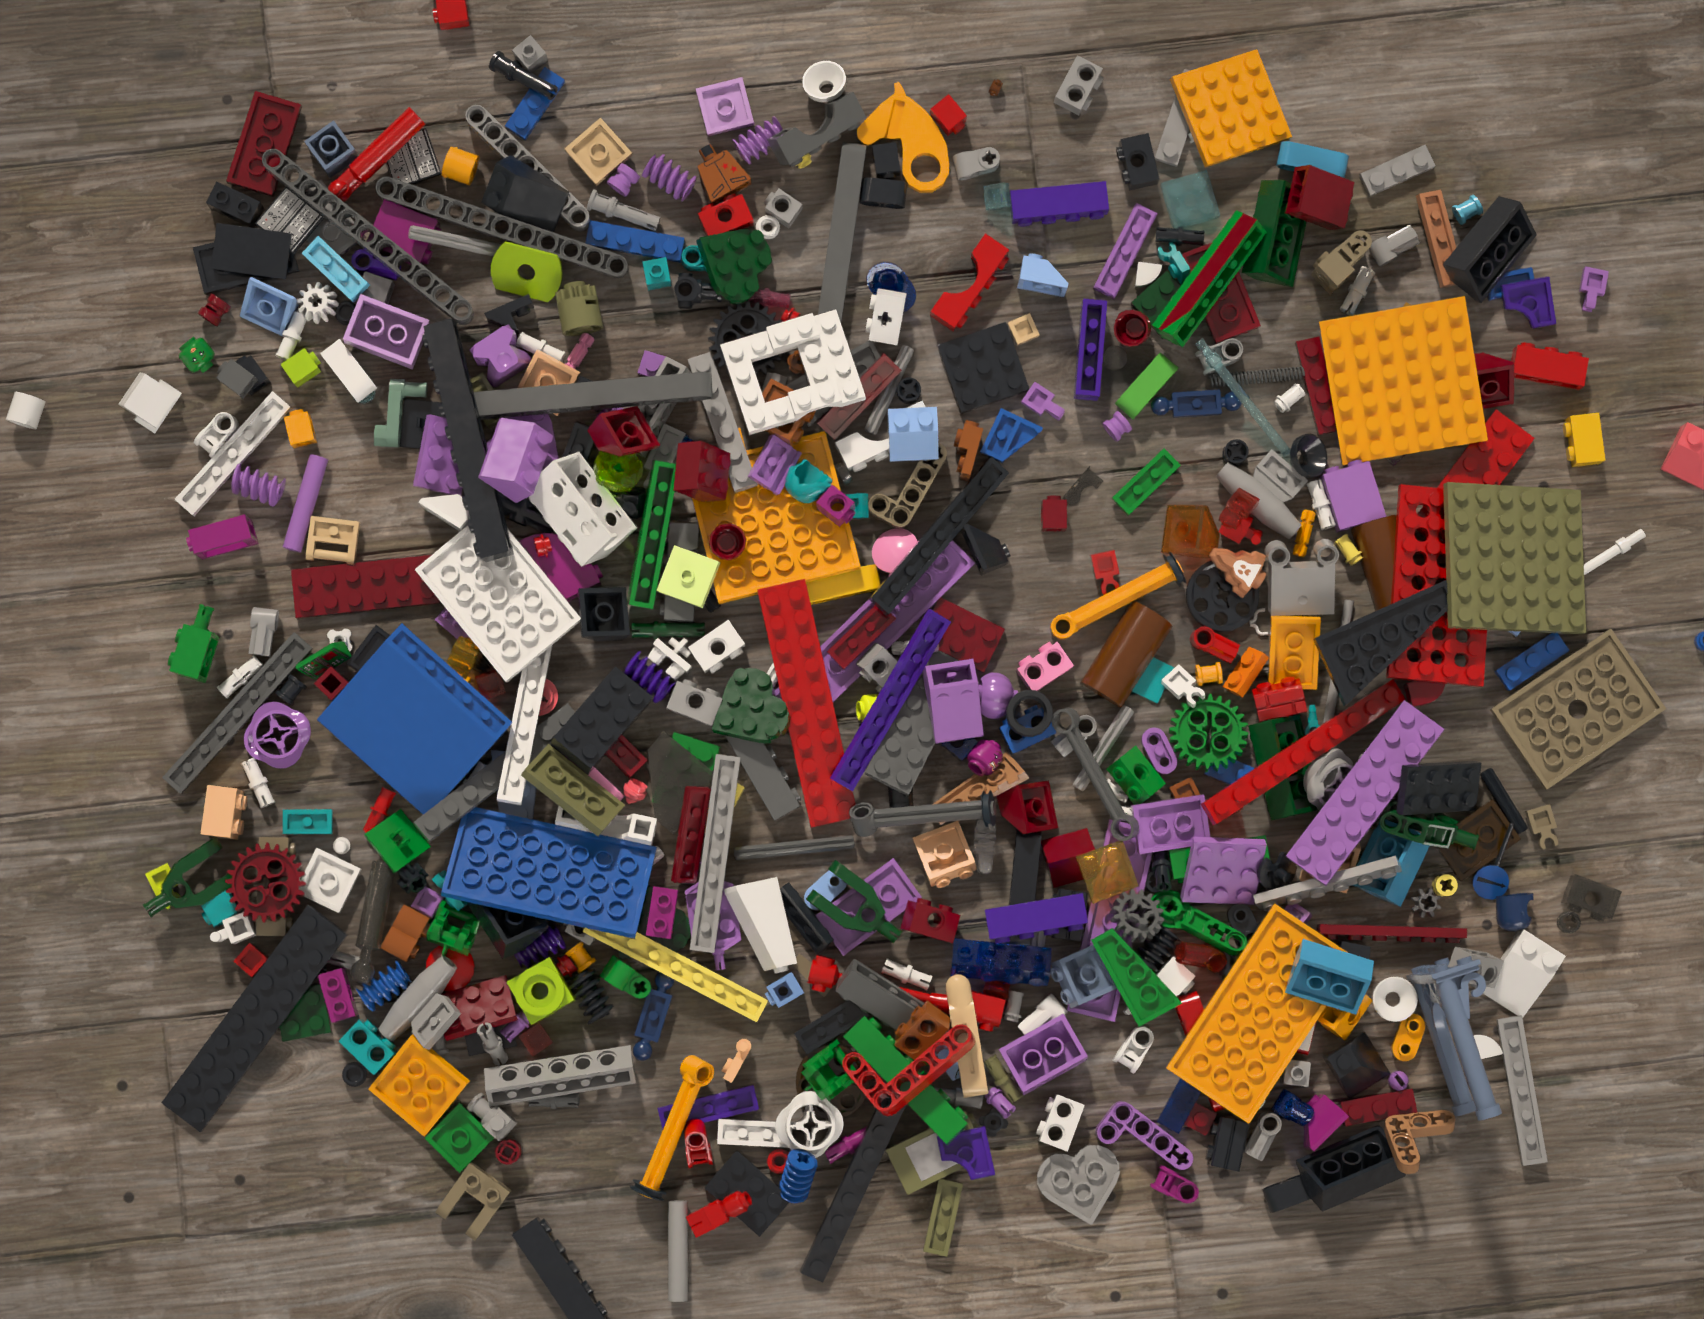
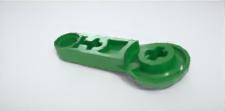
[1151,890,1247,956]

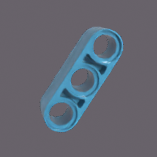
[1276,141,1349,178]

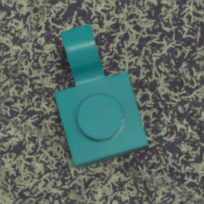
[1158,242,1190,285]

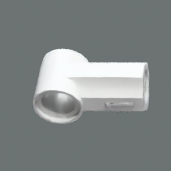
[1017,993,1068,1035]

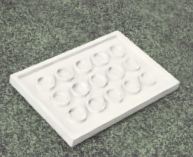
[415,525,581,682]

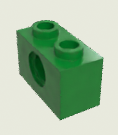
[1106,745,1166,805]

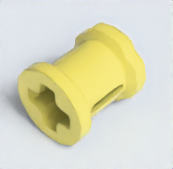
[1432,874,1458,897]

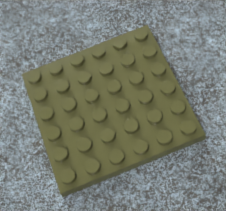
[1443,482,1586,634]

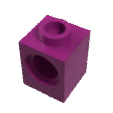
[816,485,855,527]

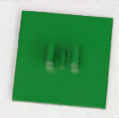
[364,809,431,873]

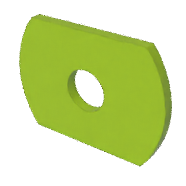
[491,241,563,302]

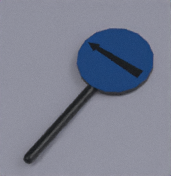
[1472,823,1514,900]

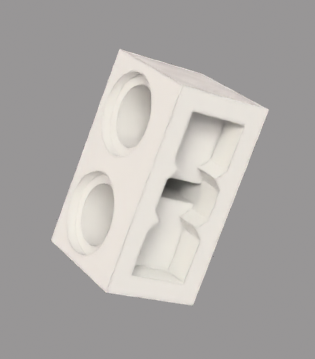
[1036,1094,1085,1152]

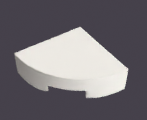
[1135,262,1162,287]
[1474,1035,1503,1059]

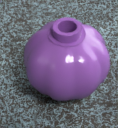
[978,673,1018,719]

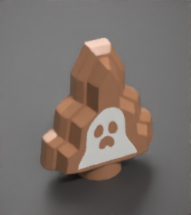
[1209,548,1266,598]

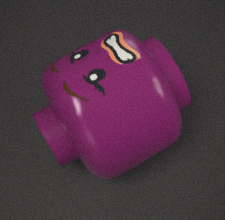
[967,740,1003,776]

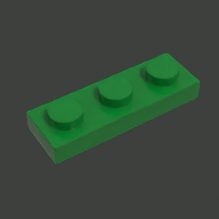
[1112,448,1181,516]

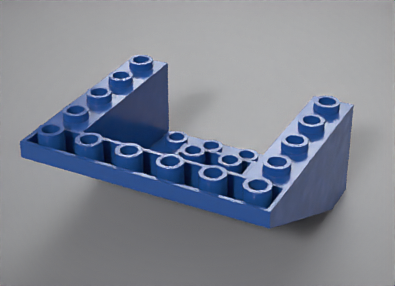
[317,623,513,815]

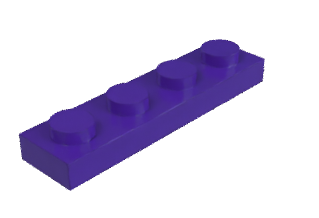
[658,1084,759,1130]

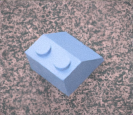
[887,407,939,462]

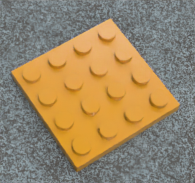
[1170,49,1292,167]

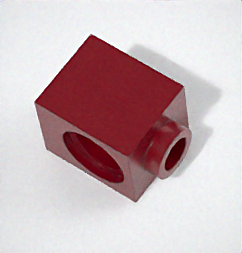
[1041,495,1067,532]

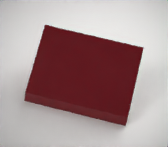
[1041,828,1099,888]

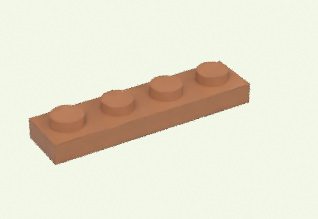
[1416,190,1456,288]

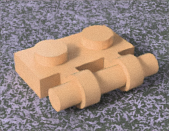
[722,1039,751,1083]

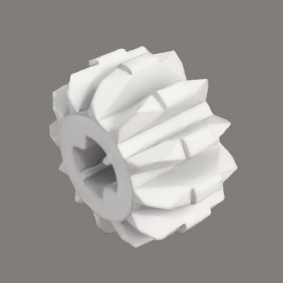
[297,282,339,324]

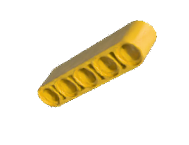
[806,564,881,605]

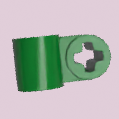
[599,955,651,999]

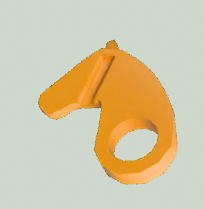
[857,82,949,193]

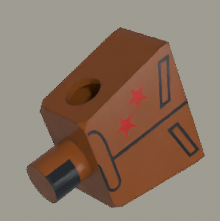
[697,144,751,205]

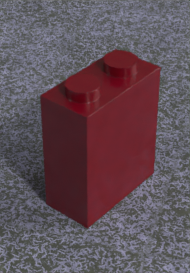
[1285,165,1355,230]

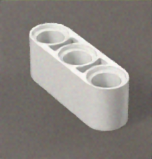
[320,339,377,402]

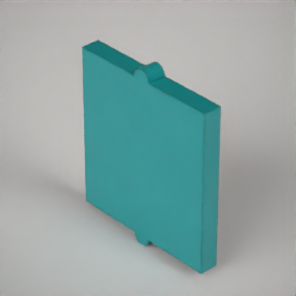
[1132,657,1175,704]

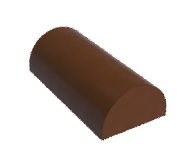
[1351,514,1420,611]
[1080,601,1173,709]

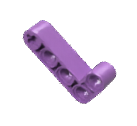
[1095,1101,1193,1170]

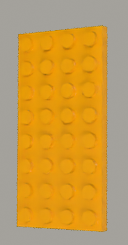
[1166,904,1348,1124]

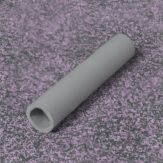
[668,1200,688,1302]

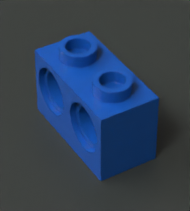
[999,705,1057,755]

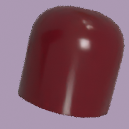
[1114,310,1152,347]

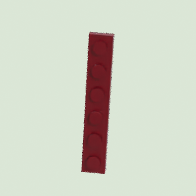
[1317,924,1467,943]

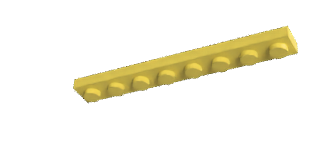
[582,928,768,1022]

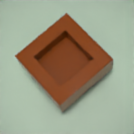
[1169,777,1200,799]

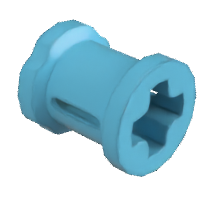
[1451,195,1484,225]

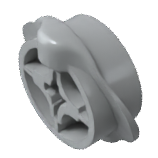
[1303,749,1354,811]

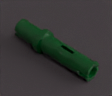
[632,621,705,639]

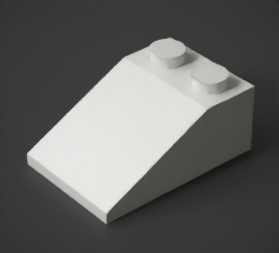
[1483,930,1566,1018]

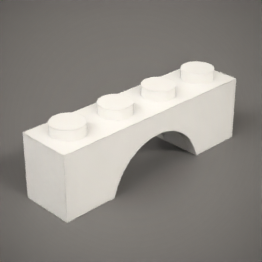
[835,401,925,472]
[555,806,657,846]

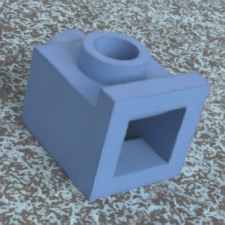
[765,972,804,1008]

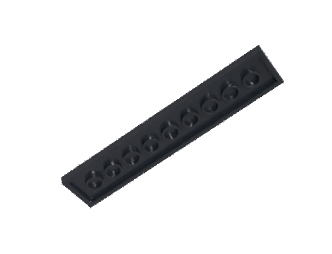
[161,905,349,1132]

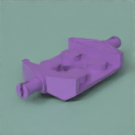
[685,862,741,970]

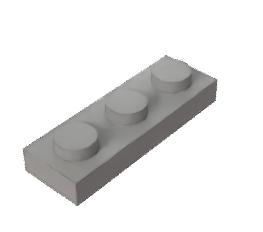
[1359,145,1435,197]

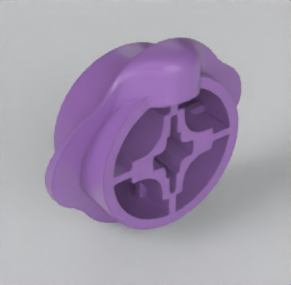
[244,702,311,769]

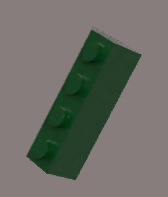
[1242,180,1307,287]
[1248,714,1318,821]

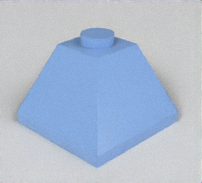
[1017,254,1068,297]

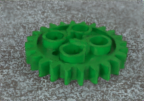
[1169,694,1249,772]

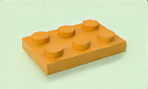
[1268,616,1321,690]

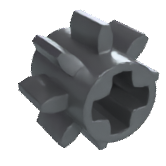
[1411,888,1442,918]

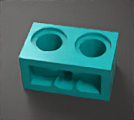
[339,1019,396,1075]

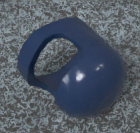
[1496,893,1534,931]

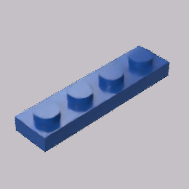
[586,220,685,263]

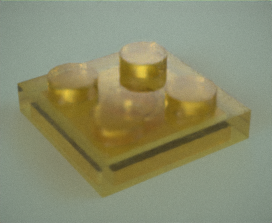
[1076,841,1139,904]

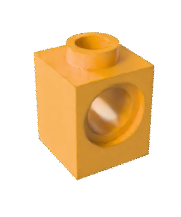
[284,409,317,449]

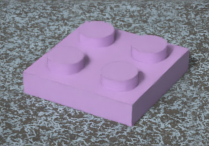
[696,77,754,136]

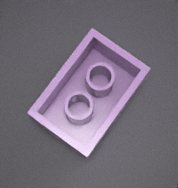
[343,294,430,370]

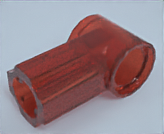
[1175,941,1227,972]

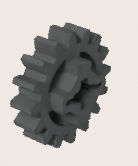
[1110,889,1164,942]

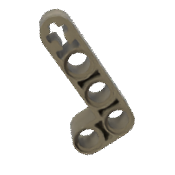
[868,443,947,529]

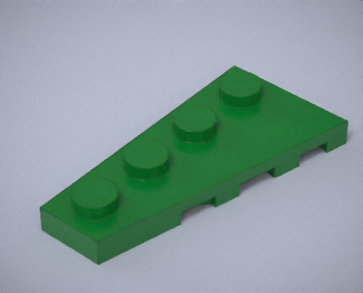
[1091,928,1182,1027]

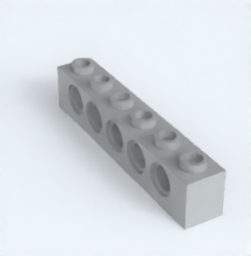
[484,1045,636,1107]

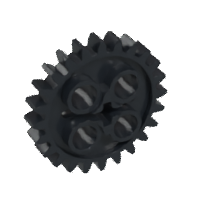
[708,301,782,379]

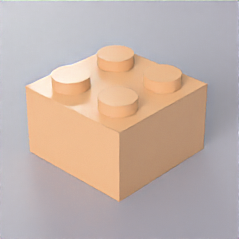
[201,785,247,840]

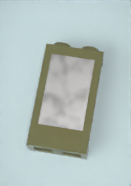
[885,1110,978,1195]

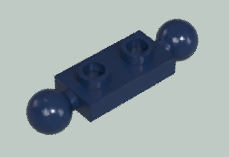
[1151,390,1242,418]
[633,972,674,1061]

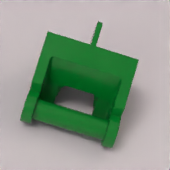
[427,900,481,956]
[801,1039,856,1101]

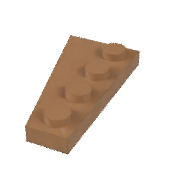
[933,751,1029,825]

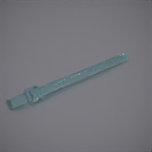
[1195,338,1290,457]

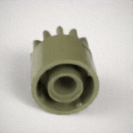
[555,281,603,336]

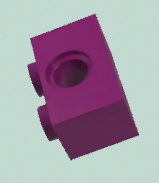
[646,886,679,939]
[318,968,359,1023]

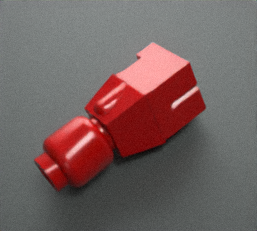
[686,1191,752,1238]

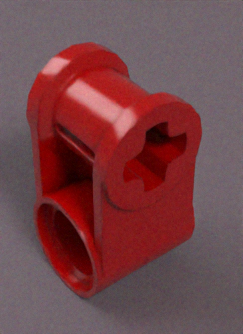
[684,1119,713,1168]

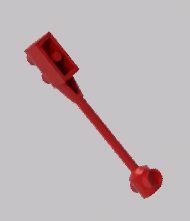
[807,955,1006,1031]

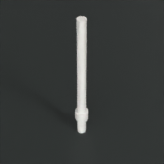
[1584,529,1646,575]

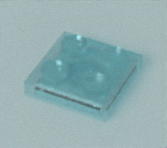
[1160,170,1221,229]

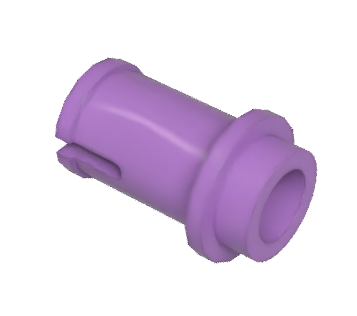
[500,1011,530,1043]
[985,1087,1016,1119]

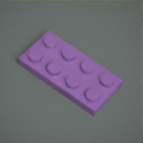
[815,858,922,956]

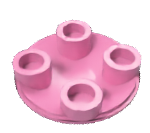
[872,528,918,573]

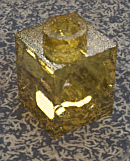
[446,636,480,679]

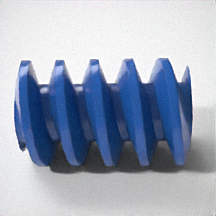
[356,961,411,1012]
[779,1149,818,1203]

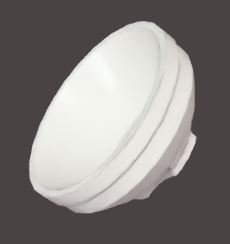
[802,61,846,102]
[1372,977,1418,1022]

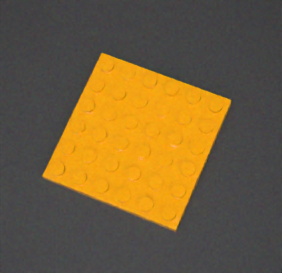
[1319,296,1488,465]
[692,431,861,604]

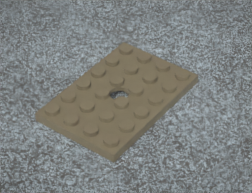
[1490,629,1666,790]

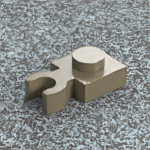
[1525,804,1558,850]

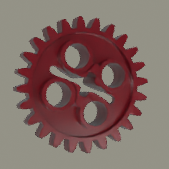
[225,842,307,923]

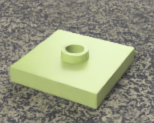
[657,545,720,608]

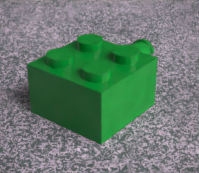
[168,604,220,683]

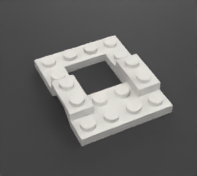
[720,310,866,435]

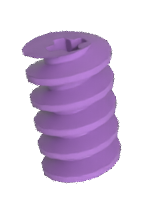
[732,116,783,165]
[642,154,697,202]
[231,463,286,507]

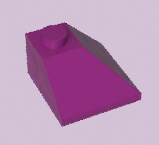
[1304,1094,1349,1152]

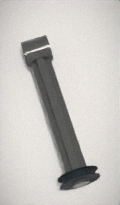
[849,790,996,837]

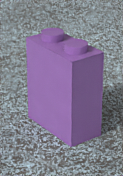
[1320,459,1386,533]

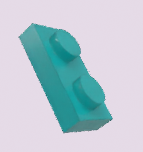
[283,809,333,834]

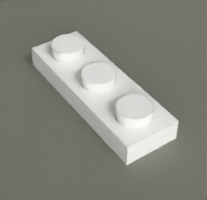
[717,1119,792,1148]

